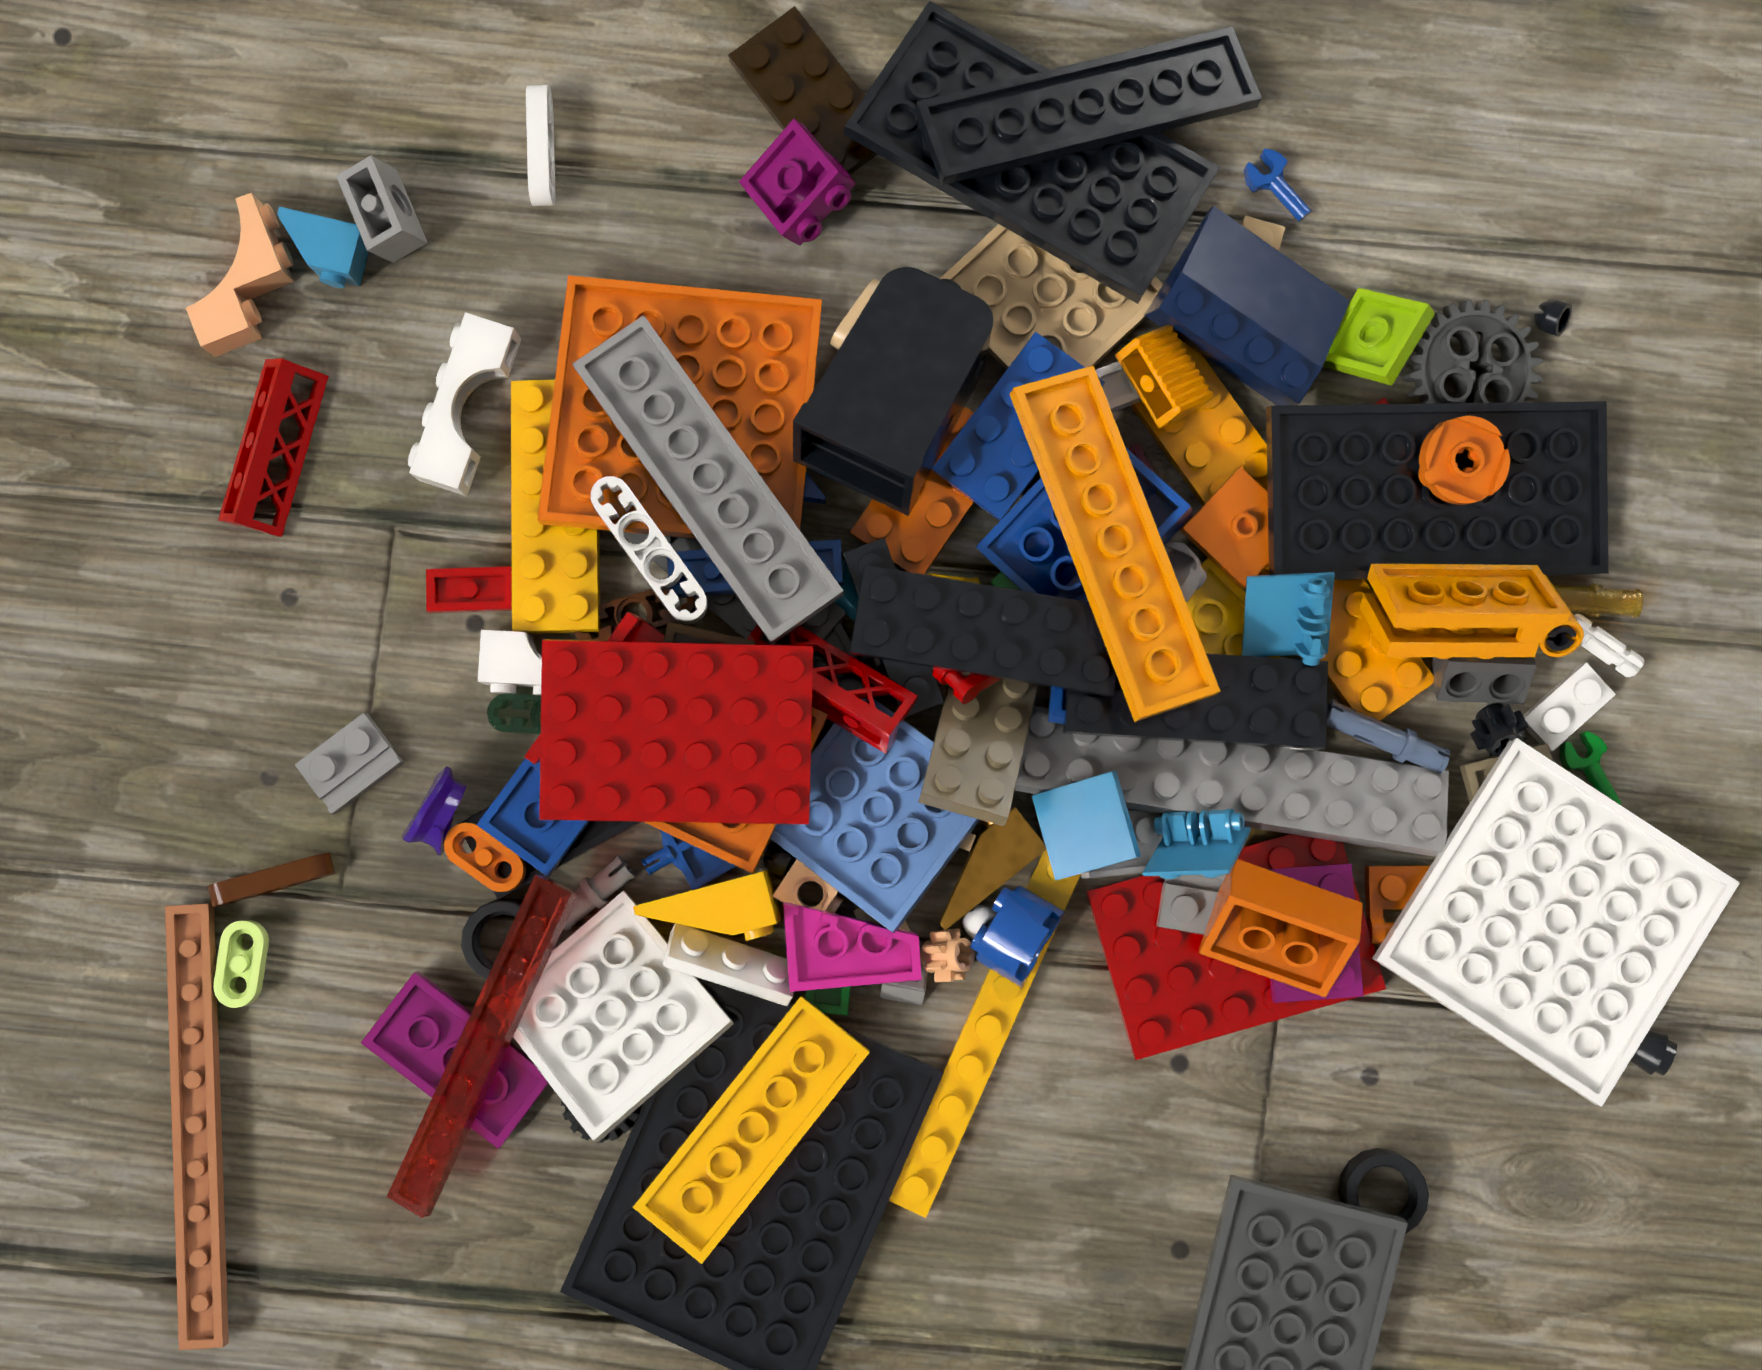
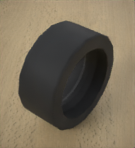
[461,898,549,983]
[1338,1148,1429,1234]

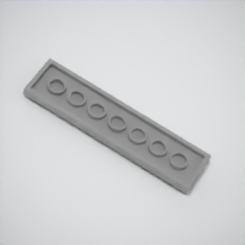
[572,315,844,645]

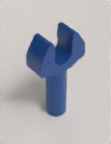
[1244,148,1312,222]

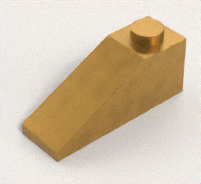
[938,807,1047,930]

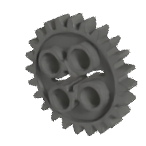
[1403,299,1543,404]

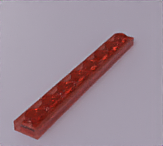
[386,875,579,1218]

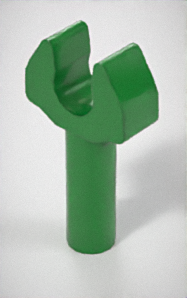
[1559,731,1622,805]

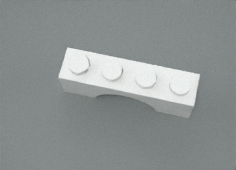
[408,312,522,496]
[478,630,542,696]

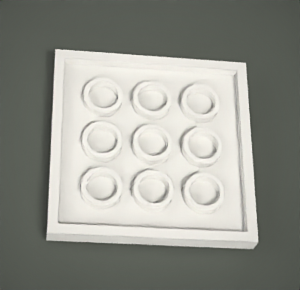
[489,890,734,1142]

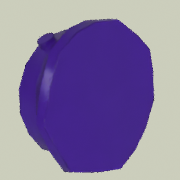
[402,766,467,856]

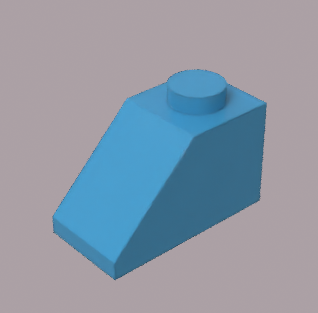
[277,207,369,288]

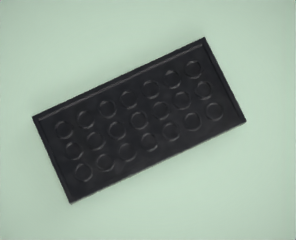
[844,1,1220,304]
[1266,401,1609,580]

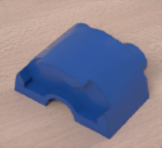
[970,885,1065,988]

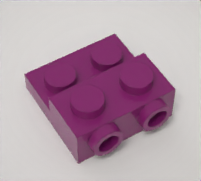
[739,119,856,246]

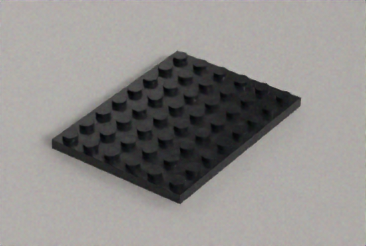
[560,978,944,1370]

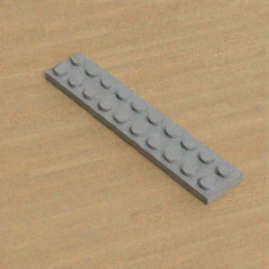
[1014,706,1449,857]

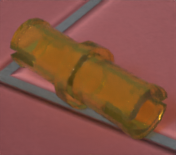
[1552,583,1643,618]

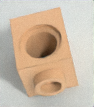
[773,859,844,913]

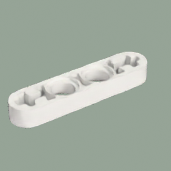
[591,476,708,624]

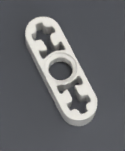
[526,85,556,206]

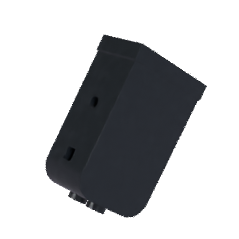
[793,267,993,516]

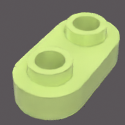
[213,920,269,1008]

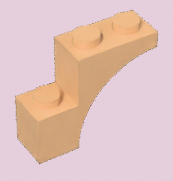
[186,193,294,357]

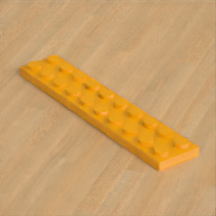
[1131,341,1434,721]

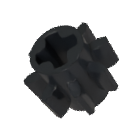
[1470,703,1529,757]

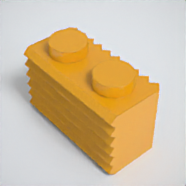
[1115,324,1213,429]

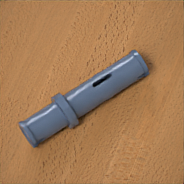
[1327,699,1451,774]

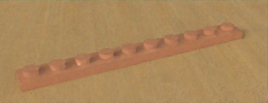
[165,903,229,1350]

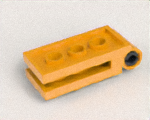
[1360,564,1584,659]

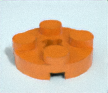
[1418,416,1510,505]

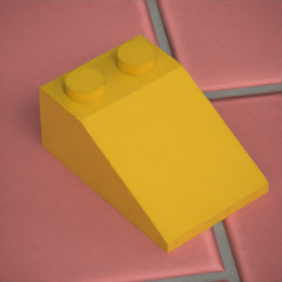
[633,870,782,941]

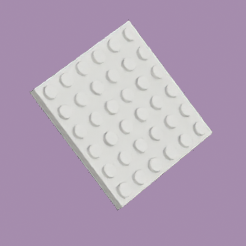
[1372,738,1740,1107]

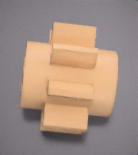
[920,928,975,983]

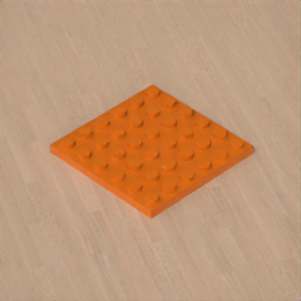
[538,275,822,539]

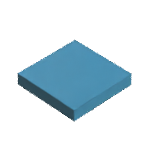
[1032,771,1141,881]

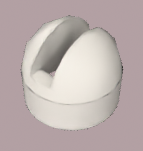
[962,904,997,939]

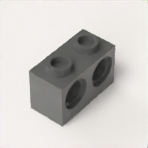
[1430,657,1537,704]

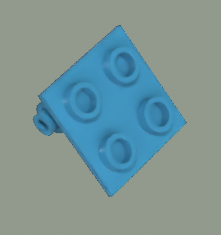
[1241,572,1335,666]
[1142,809,1251,879]

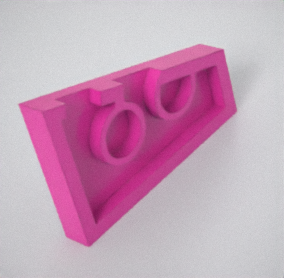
[783,901,922,992]

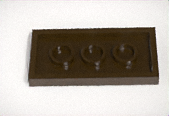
[728,6,878,175]

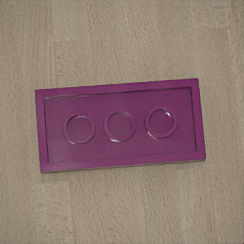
[361,971,549,1149]

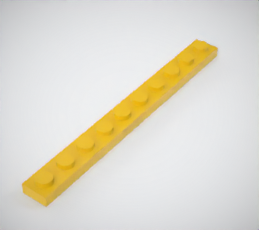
[889,850,1081,1218]

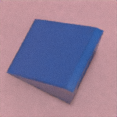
[803,472,826,505]

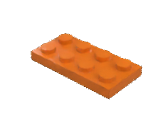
[850,407,974,575]

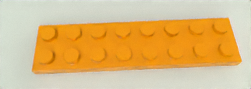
[1009,365,1221,722]

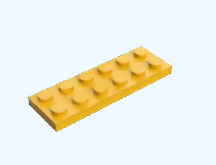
[511,379,601,634]
[633,995,870,1264]

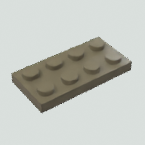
[918,672,1038,827]

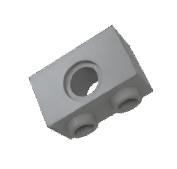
[336,155,428,263]

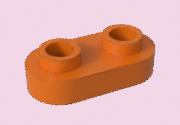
[444,823,526,892]

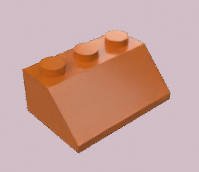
[1199,859,1363,997]

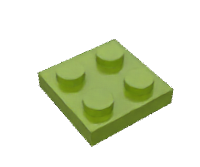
[1323,288,1435,386]

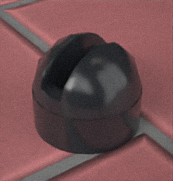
[1535,300,1572,337]
[763,843,796,881]

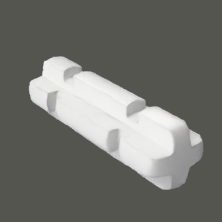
[1574,613,1645,678]

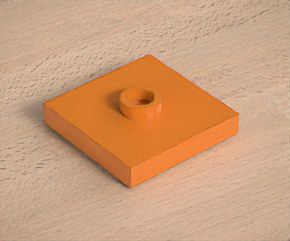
[1180,467,1269,589]

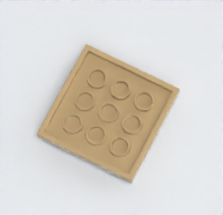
[939,224,1163,370]

